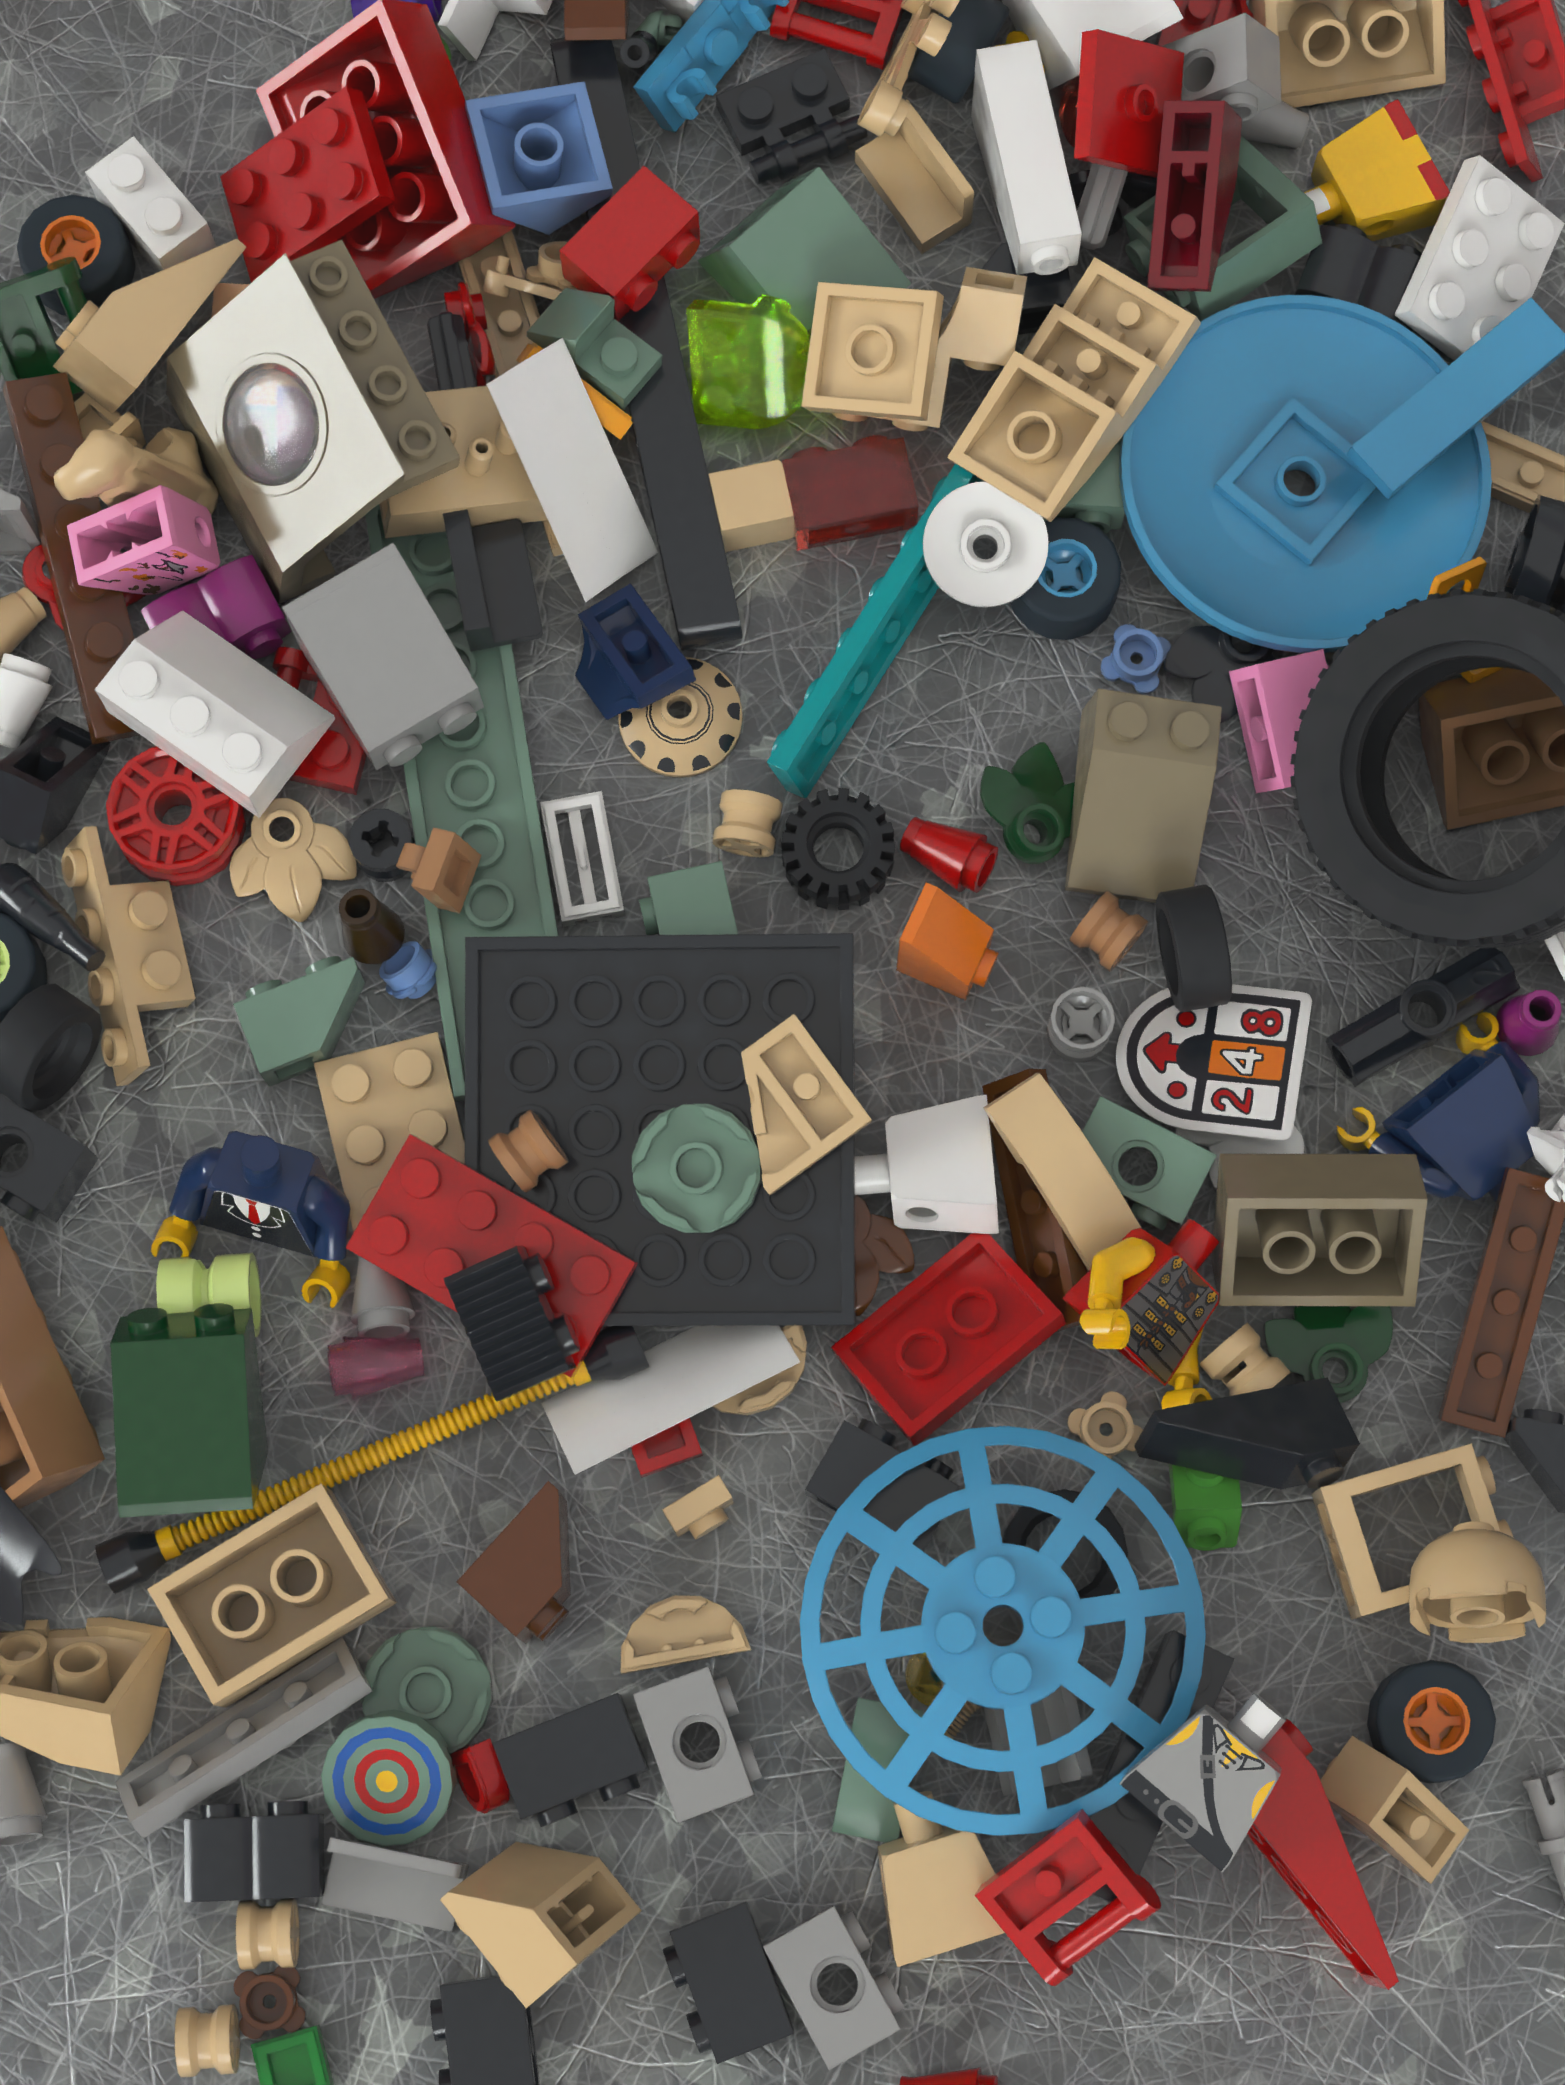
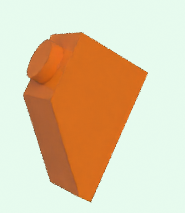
[896,882,999,1001]

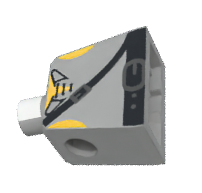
[1119,1693,1286,1873]

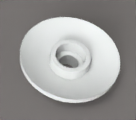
[923,481,1049,607]

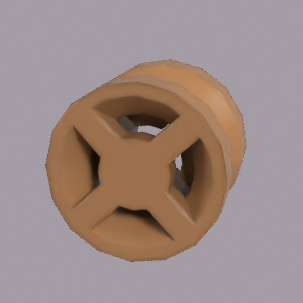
[1069,891,1149,972]
[488,1109,569,1193]

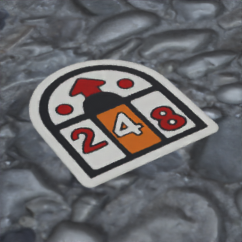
[1116,984,1312,1141]

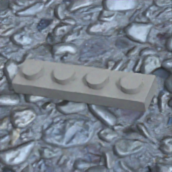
[115,1637,373,1839]

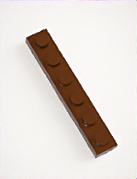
[3,372,140,744]

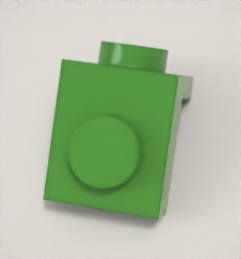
[1169,1464,1242,1551]

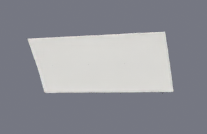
[486,338,658,602]
[541,1325,800,1475]

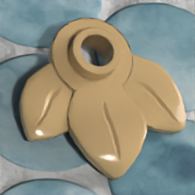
[229,798,357,922]

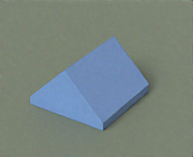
[465,81,613,235]

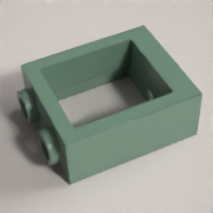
[1123,136,1322,321]

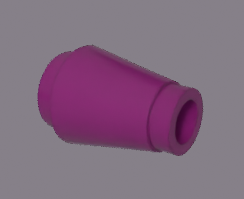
[1496,990,1562,1056]

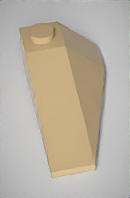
[0,1617,171,1776]

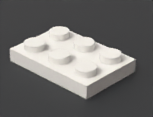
[1395,155,1565,361]

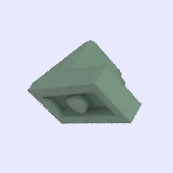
[527,288,663,410]

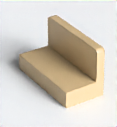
[855,99,974,254]

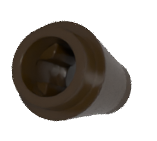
[339,889,405,964]

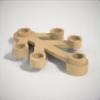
[857,0,960,137]

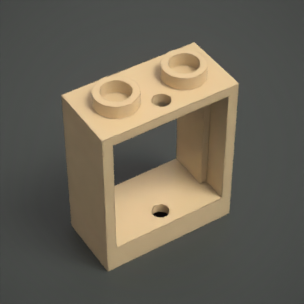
[1311,1443,1514,1620]

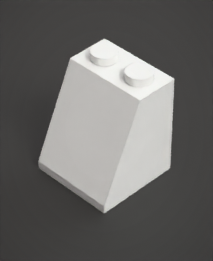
[1001,0,1184,90]

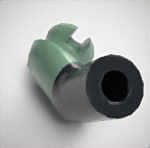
[620,10,683,68]

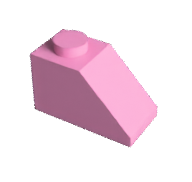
[1229,649,1330,794]

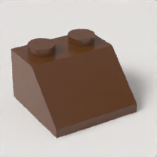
[457,1481,571,1644]

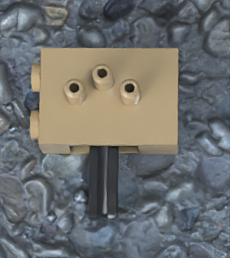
[379,312,548,538]

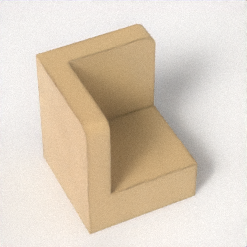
[708,460,795,552]

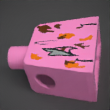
[67,485,221,595]

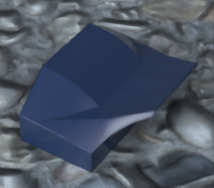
[575,583,696,720]

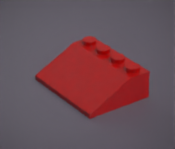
[256,0,516,299]

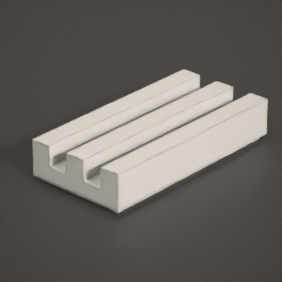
[540,791,625,927]

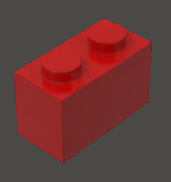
[559,166,700,322]

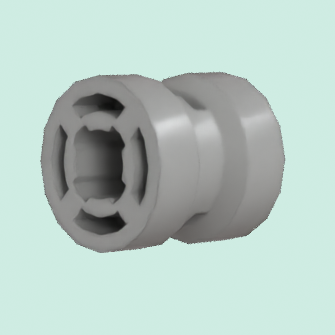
[1047,986,1115,1063]

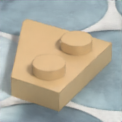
[741,1014,873,1195]

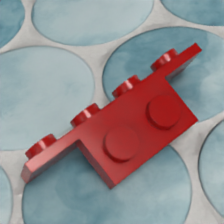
[1458,0,1565,183]

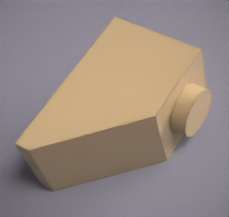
[1320,1736,1469,1884]

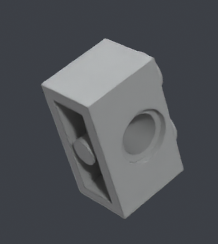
[1162,13,1282,121]
[633,1666,762,1823]
[763,1905,905,2070]

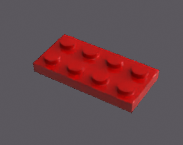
[345,1134,638,1378]

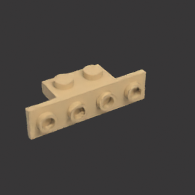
[61,826,196,1086]

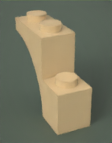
[832,267,1028,431]

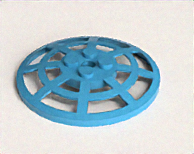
[800,1426,1206,1836]

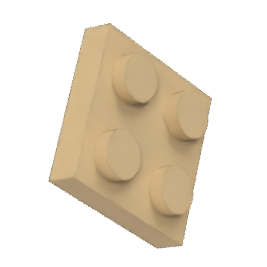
[801,282,944,421]

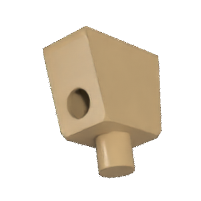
[878,1791,1005,1967]

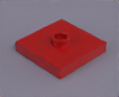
[1074,29,1184,178]

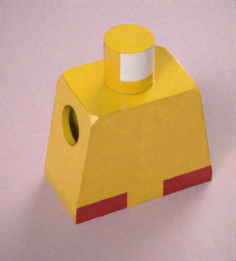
[1304,99,1450,241]

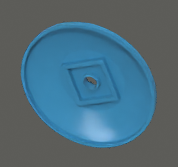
[1119,295,1492,653]

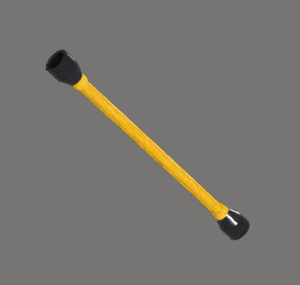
[95,1326,650,1594]

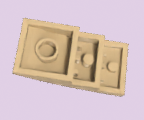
[947,257,1201,522]

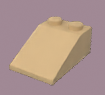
[53,239,247,414]

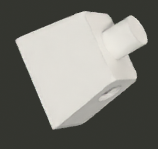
[855,1095,999,1234]

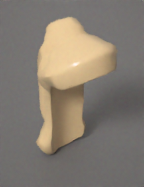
[54,427,219,515]

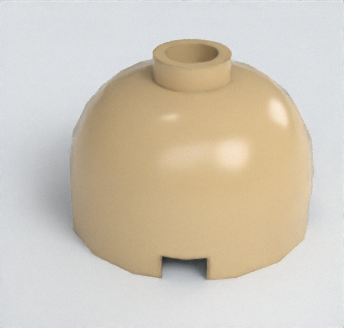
[1409,1521,1546,1643]

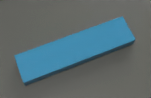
[1346,298,1565,500]

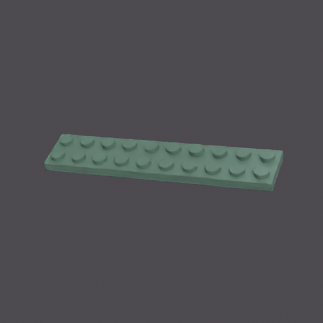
[365,504,559,1102]

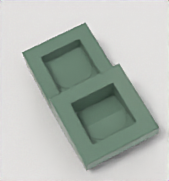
[832,1697,923,1843]

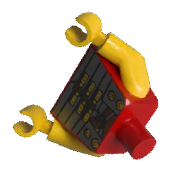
[1062,1218,1219,1409]

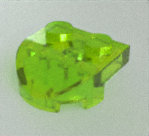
[686,294,812,429]

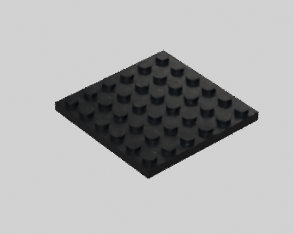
[465,933,856,1326]

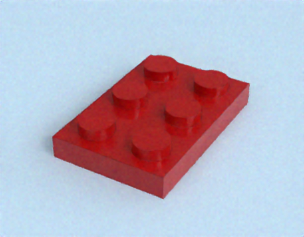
[220,86,395,283]
[831,1233,1066,1446]

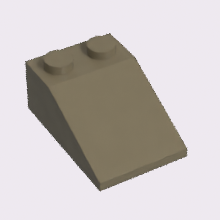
[1065,688,1222,903]

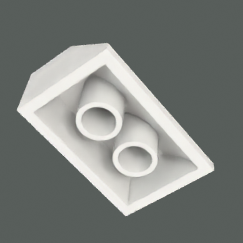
[95,610,335,818]

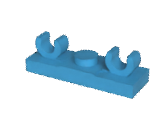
[633,0,789,133]

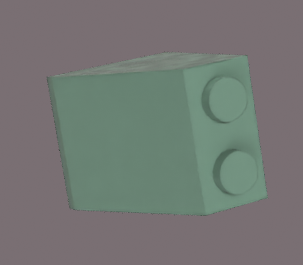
[697,167,911,368]

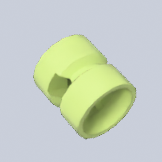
[156,1253,261,1337]

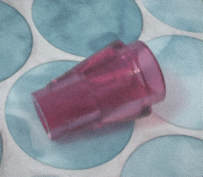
[327,1336,424,1401]

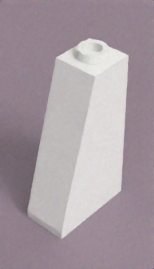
[971,40,1082,275]

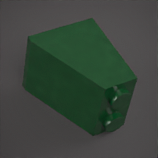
[110,1303,268,1518]

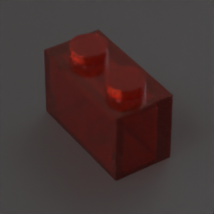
[782,435,919,551]

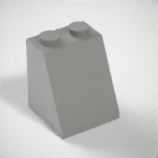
[282,543,484,771]

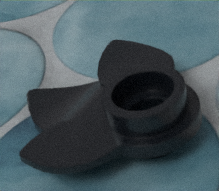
[1164,626,1276,724]

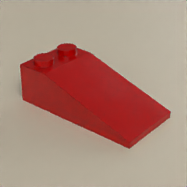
[1247,1719,1399,1990]

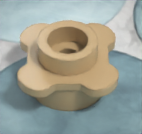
[526,241,578,290]
[1067,1391,1143,1459]

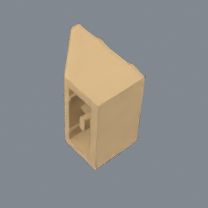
[440,1842,642,2008]

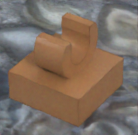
[396,827,482,913]

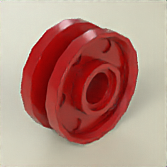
[106,746,247,887]

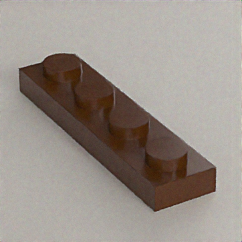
[982,1068,1087,1332]
[1438,1167,1565,1438]

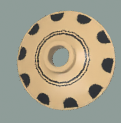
[618,657,742,778]

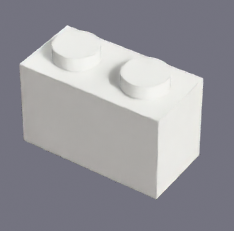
[85,136,216,272]

